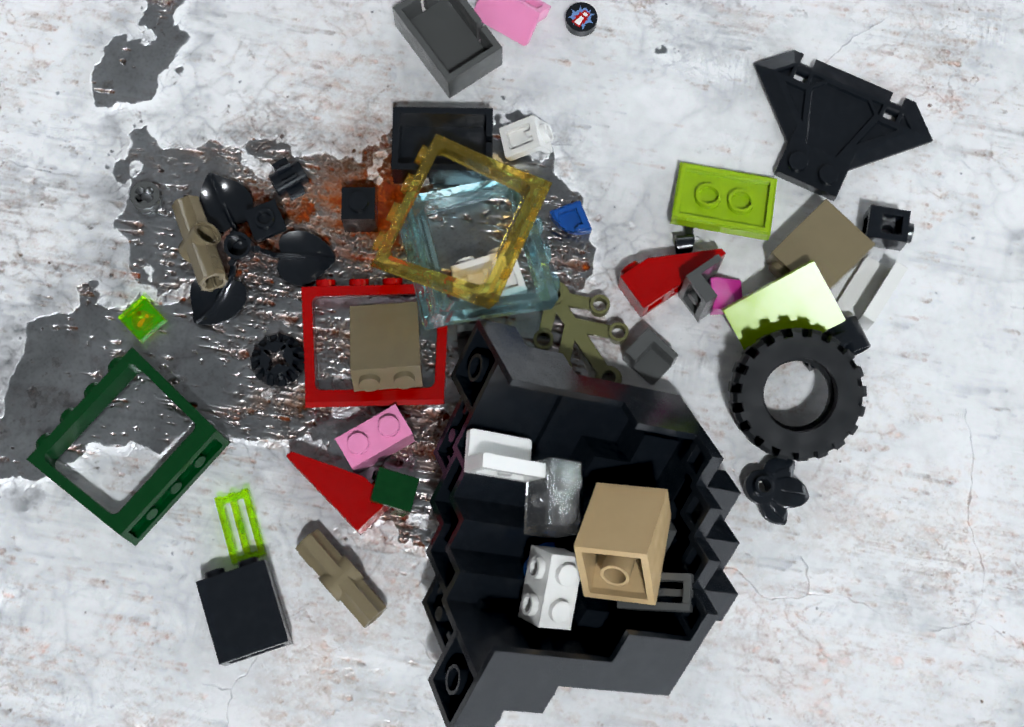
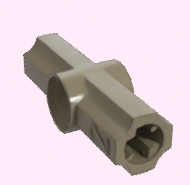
[172,195,229,292]
[295,529,387,628]

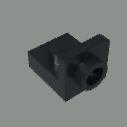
[243,199,287,242]

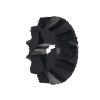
[250,333,304,387]

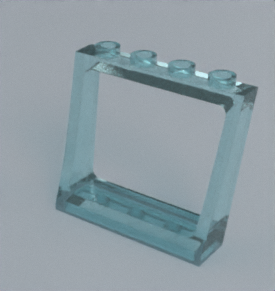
[396,174,560,330]

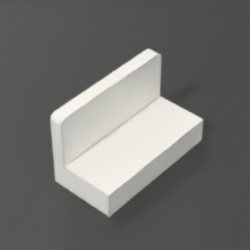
[837,256,908,331]
[464,428,546,483]

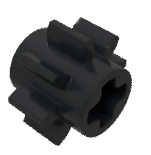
[268,157,309,201]

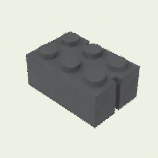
[393,0,502,98]

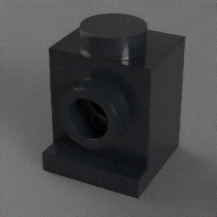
[861,205,914,251]

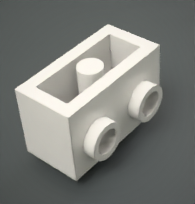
[518,545,580,630]

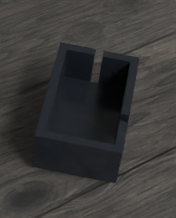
[391,107,493,185]

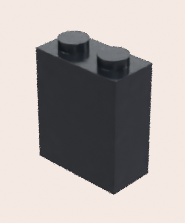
[196,557,293,666]

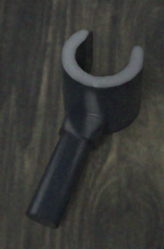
[674,226,695,254]

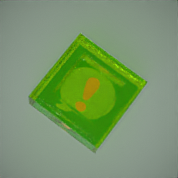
[118,295,167,343]

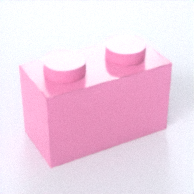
[335,404,415,474]

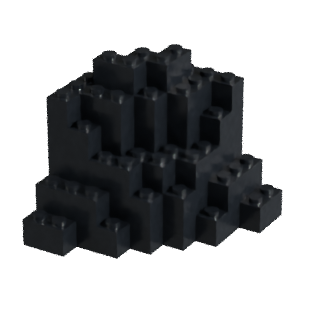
[422,318,741,727]

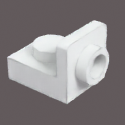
[499,115,554,161]

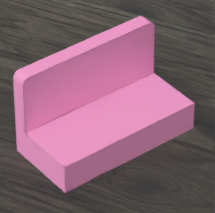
[474,0,551,46]

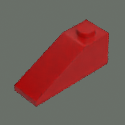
[618,249,726,317]
[286,451,390,535]

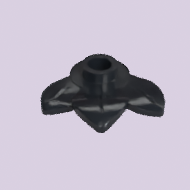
[743,457,809,525]

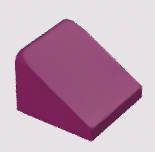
[708,277,742,315]

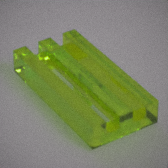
[214,488,267,566]

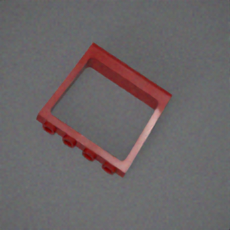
[301,277,450,408]

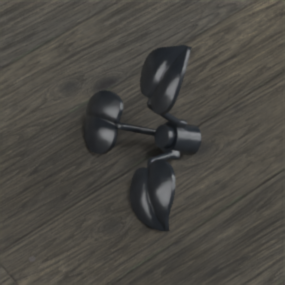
[190,173,336,325]

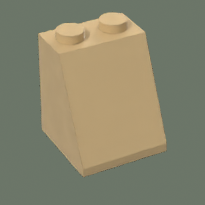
[573,482,671,605]

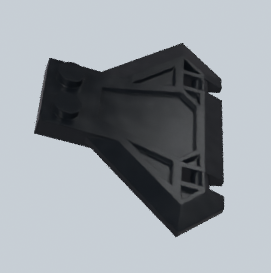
[754,50,933,201]

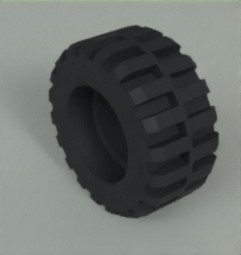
[728,328,867,461]

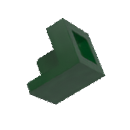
[370,467,419,517]

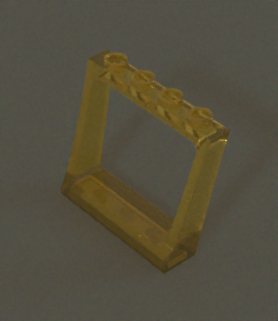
[370,134,552,309]

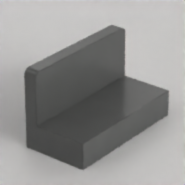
[678,254,723,322]

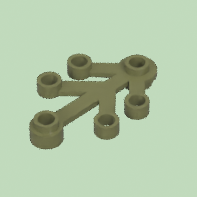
[533,280,629,383]

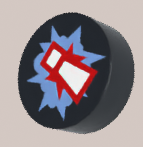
[565,2,598,37]

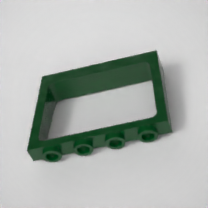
[26,347,230,546]

